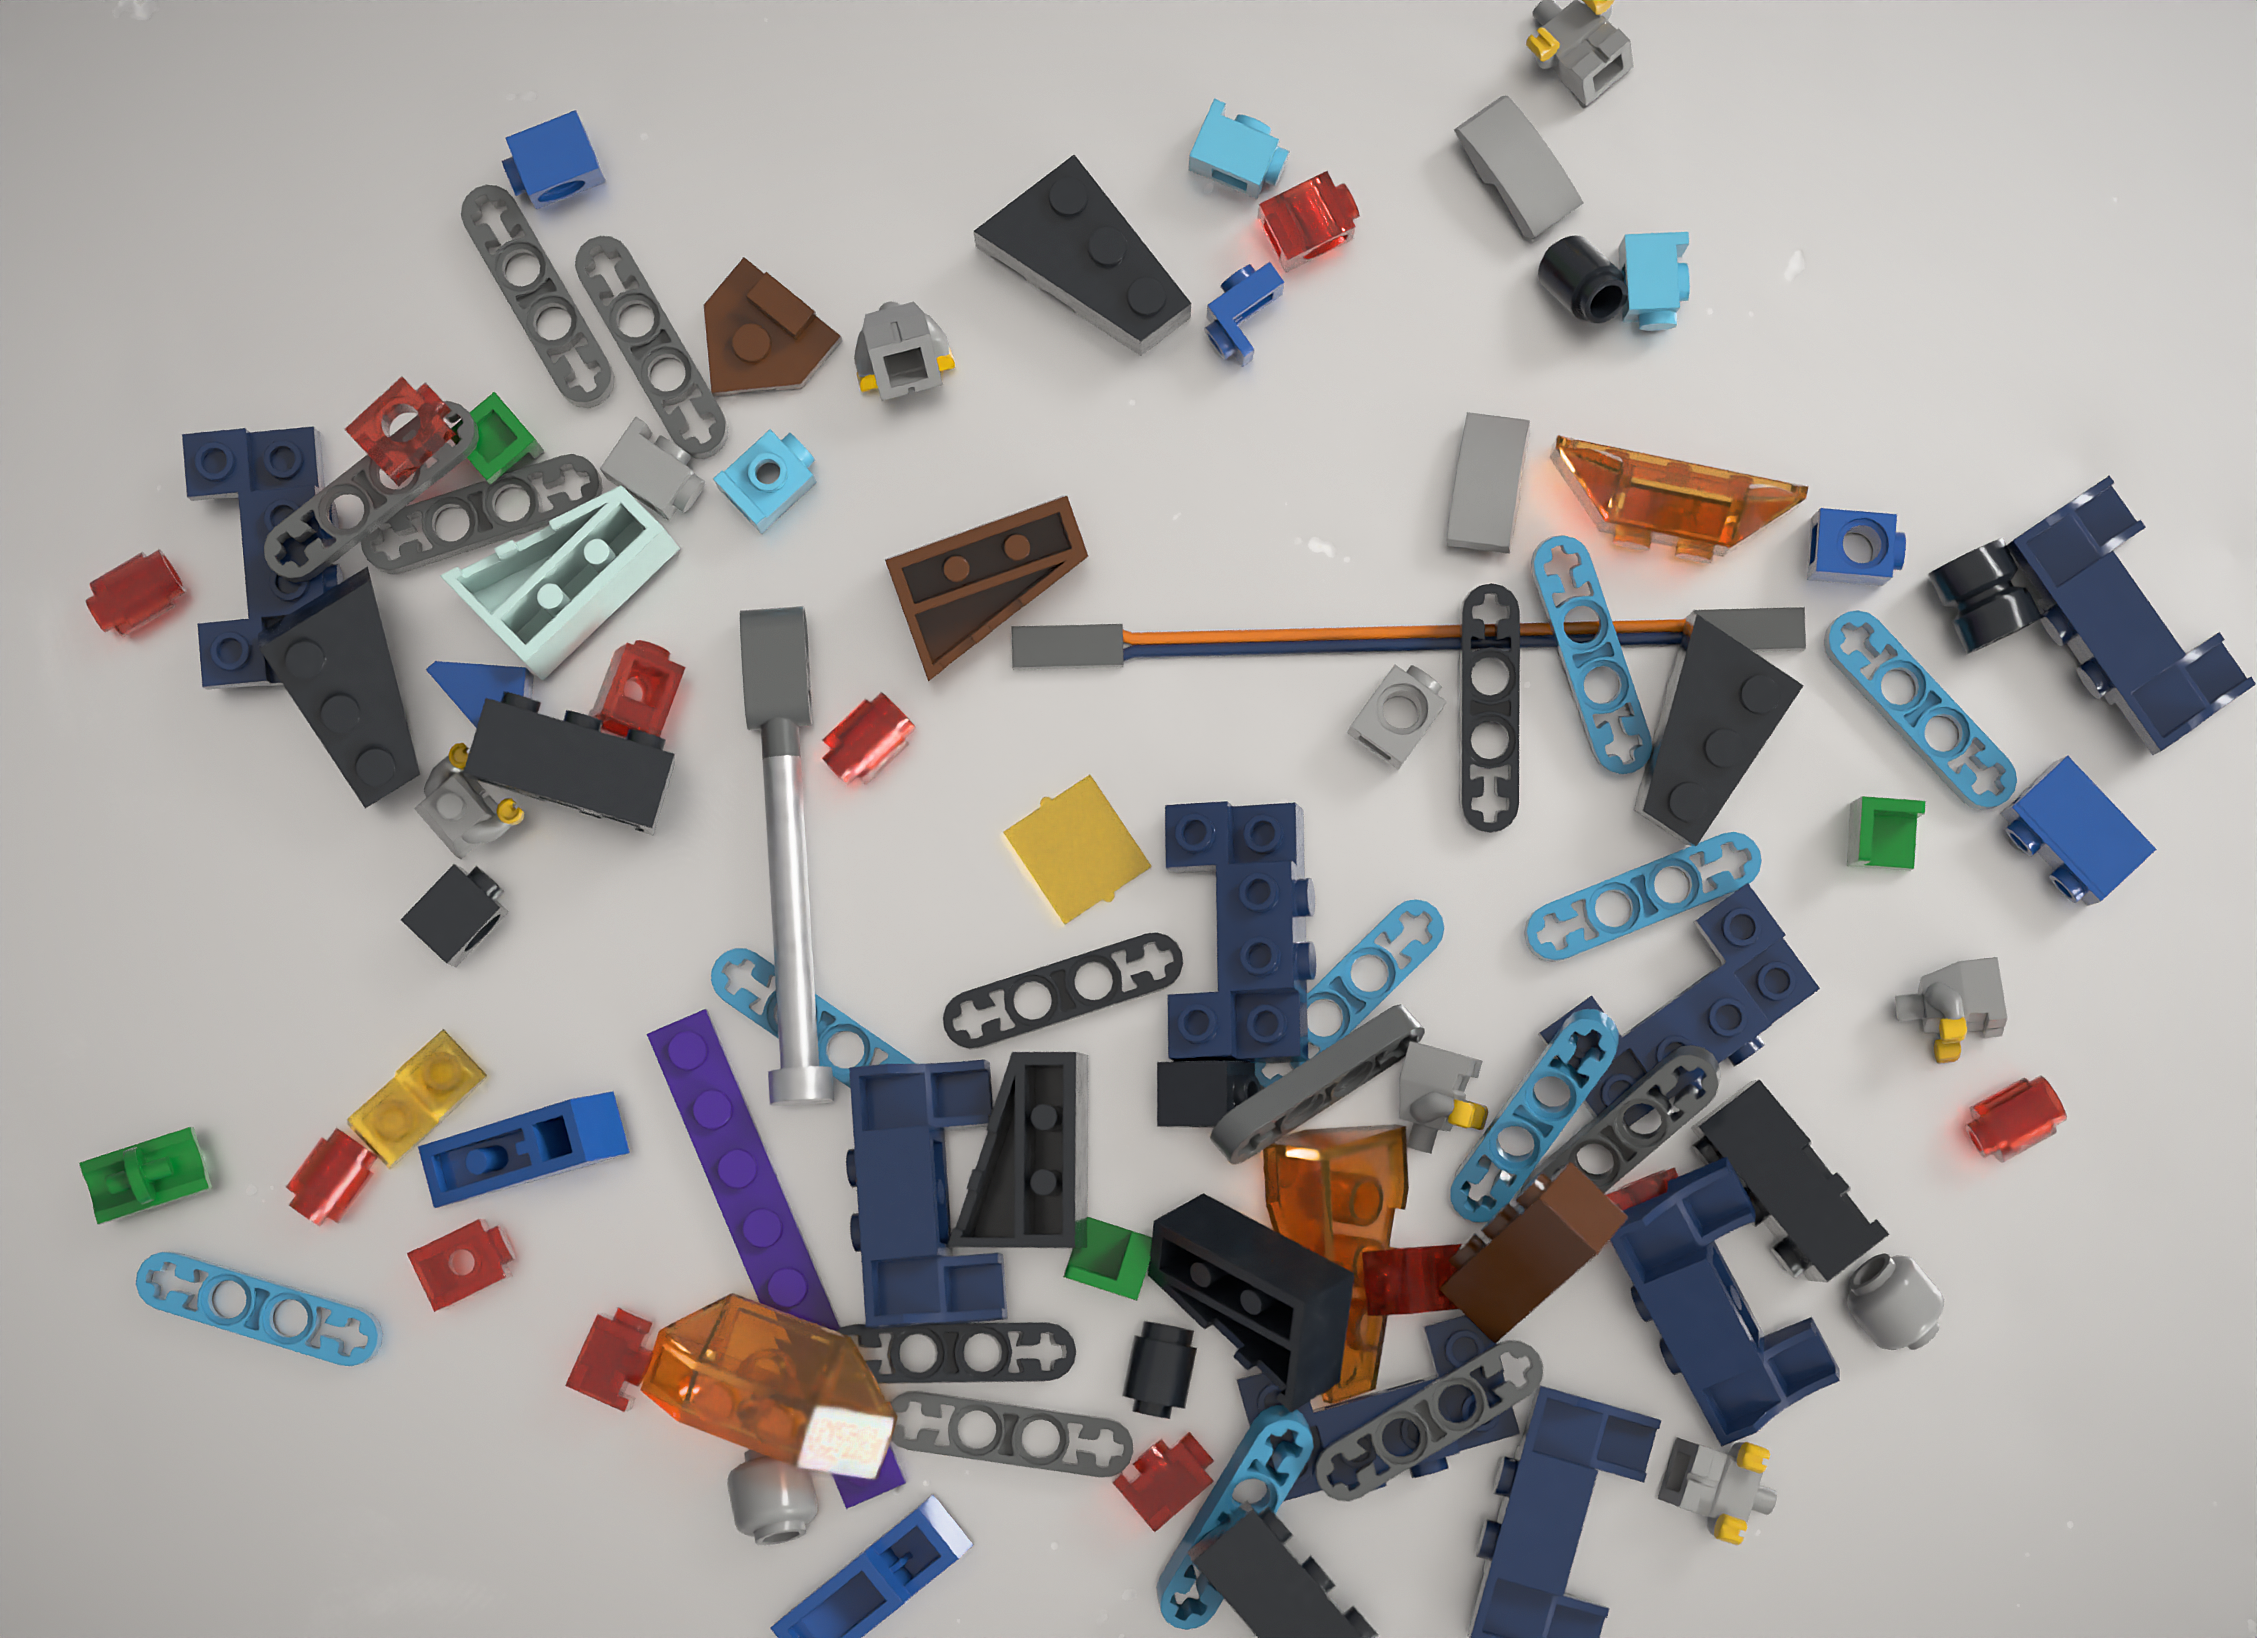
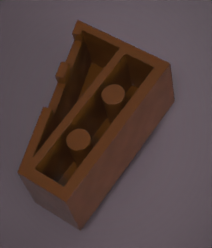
[885,495,1088,682]
[1439,1161,1628,1344]

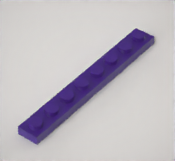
[647,1009,907,1509]

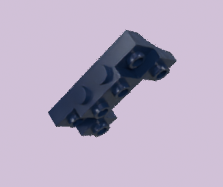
[182,426,343,690]
[2007,475,2256,755]
[1165,801,1316,1063]
[1538,883,1820,1127]
[846,1059,1008,1329]
[1610,1157,1840,1447]
[1236,1315,1520,1502]
[1467,1385,1661,1638]

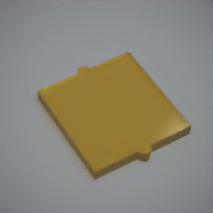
[1003,774,1152,925]

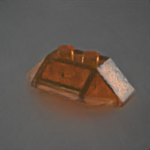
[1550,435,1809,563]
[640,1293,898,1480]

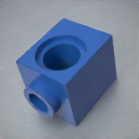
[502,110,606,210]
[1807,508,1906,586]

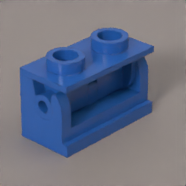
[2000,755,2157,906]

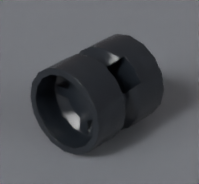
[1928,538,2042,655]

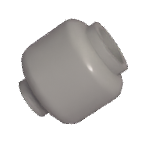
[1847,1253,1944,1350]
[727,1444,817,1545]

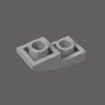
[1454,95,1584,238]
[1447,412,1530,554]

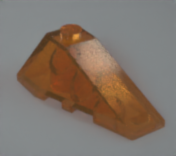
[1263,1124,1409,1404]

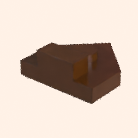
[703,257,842,397]

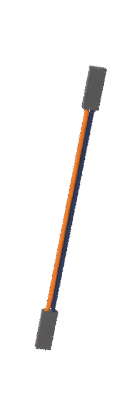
[1012,607,1806,670]

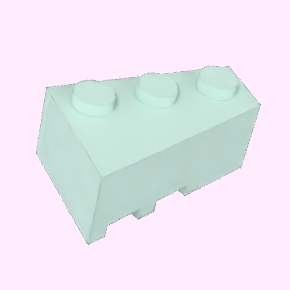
[440,485,680,681]

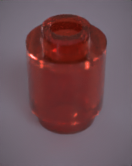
[85,549,186,637]
[821,692,916,786]
[1965,1075,2067,1163]
[286,1127,378,1227]

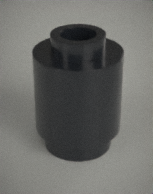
[1538,235,1628,324]
[1122,1321,1197,1419]

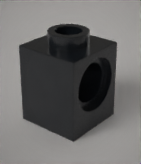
[401,864,509,967]
[1157,1061,1261,1128]

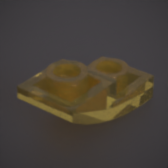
[347,1029,487,1170]

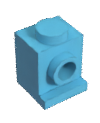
[1188,98,1290,199]
[1618,232,1690,331]
[713,429,817,534]

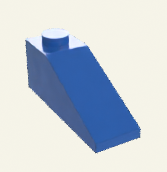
[418,1091,630,1208]

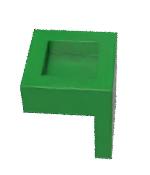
[446,392,544,485]
[1847,796,1926,871]
[1063,1217,1152,1301]

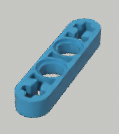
[1531,535,1652,774]
[1824,610,2017,810]
[1524,832,1762,962]
[1251,899,1444,1088]
[711,948,916,1088]
[1450,1009,1619,1222]
[136,1252,383,1366]
[1156,1405,1313,1630]

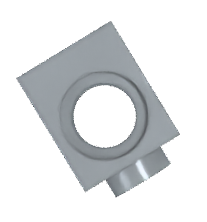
[1347,665,1447,770]

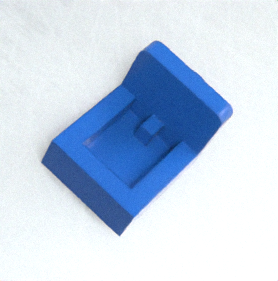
[1204,262,1284,367]

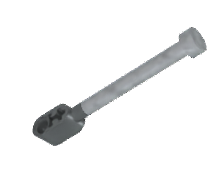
[740,606,834,1106]

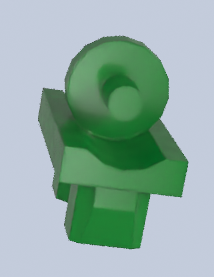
[79,1127,213,1224]

